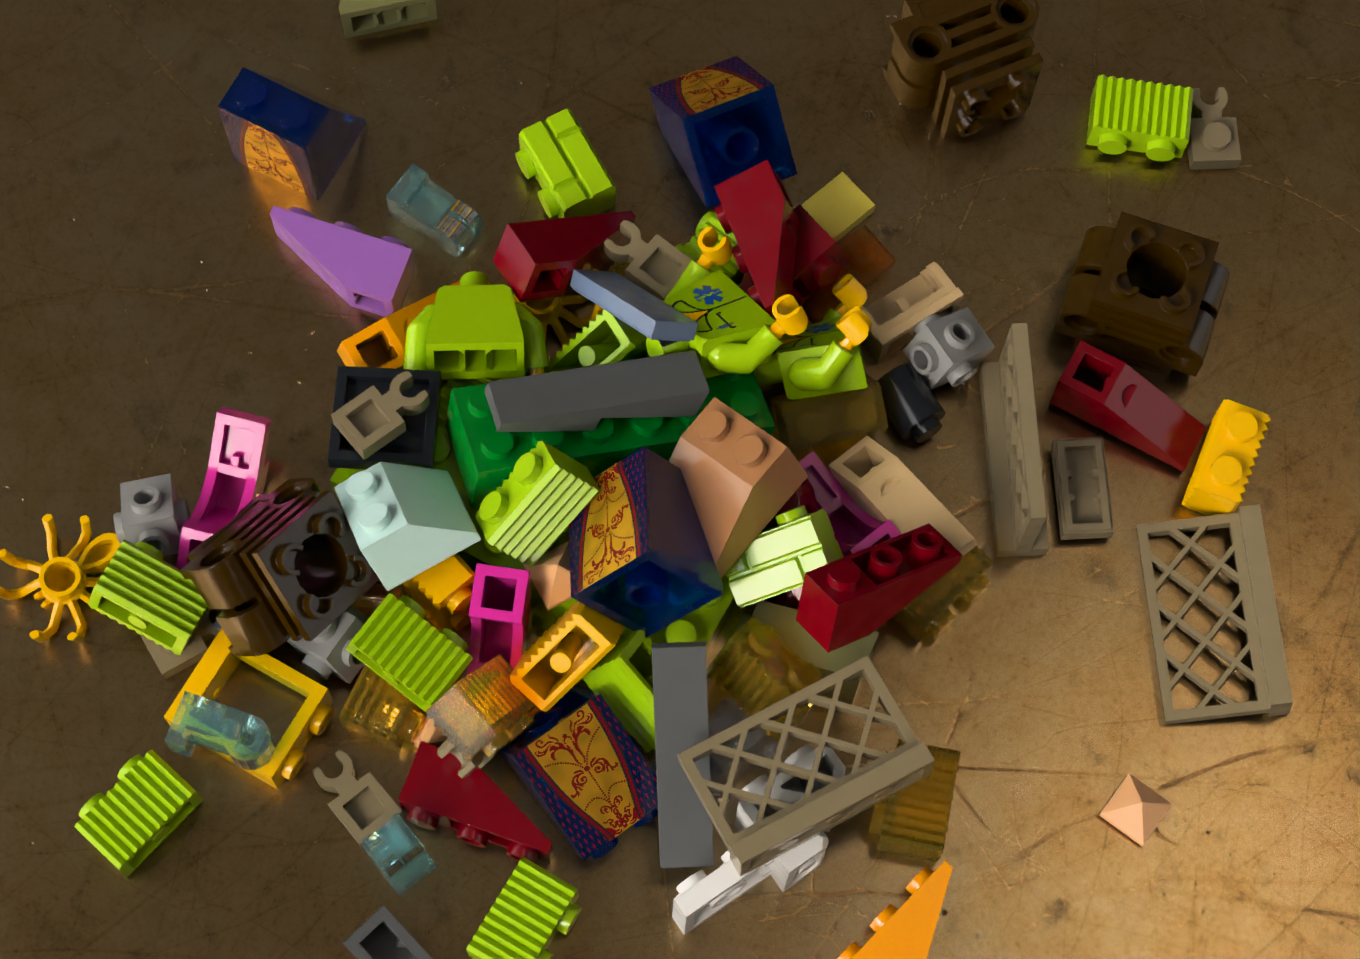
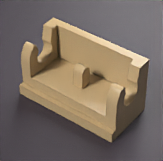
[860,262,964,363]

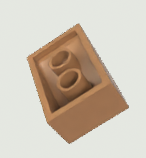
[639,397,808,596]

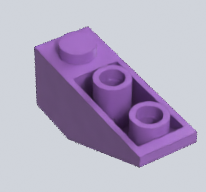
[270,205,416,317]

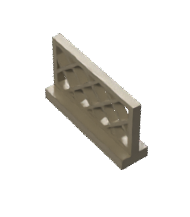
[978,323,1049,557]
[1136,504,1293,725]
[677,655,935,877]

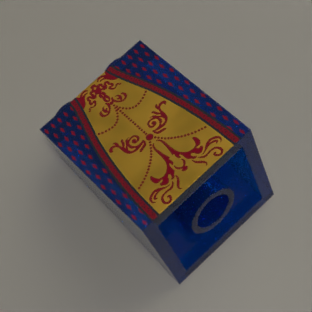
[648,56,797,208]
[218,67,366,201]
[569,446,723,638]
[498,684,658,861]

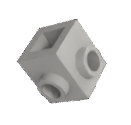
[903,307,995,390]
[113,473,191,556]
[287,606,368,684]

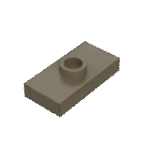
[1051,437,1114,540]

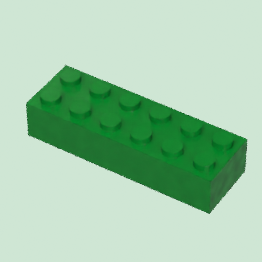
[445,372,775,509]

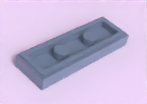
[570,269,698,342]

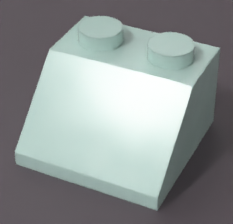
[334,462,481,591]

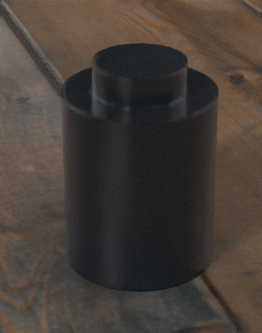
[871,362,946,443]

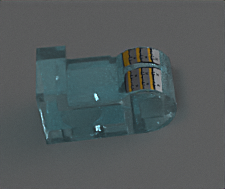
[386,164,485,256]
[164,691,275,770]
[361,813,437,897]

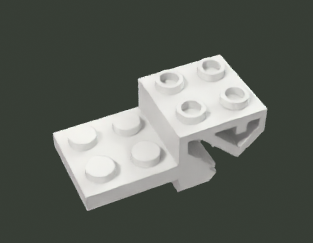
[672,744,846,935]

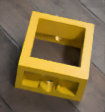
[164,628,334,790]

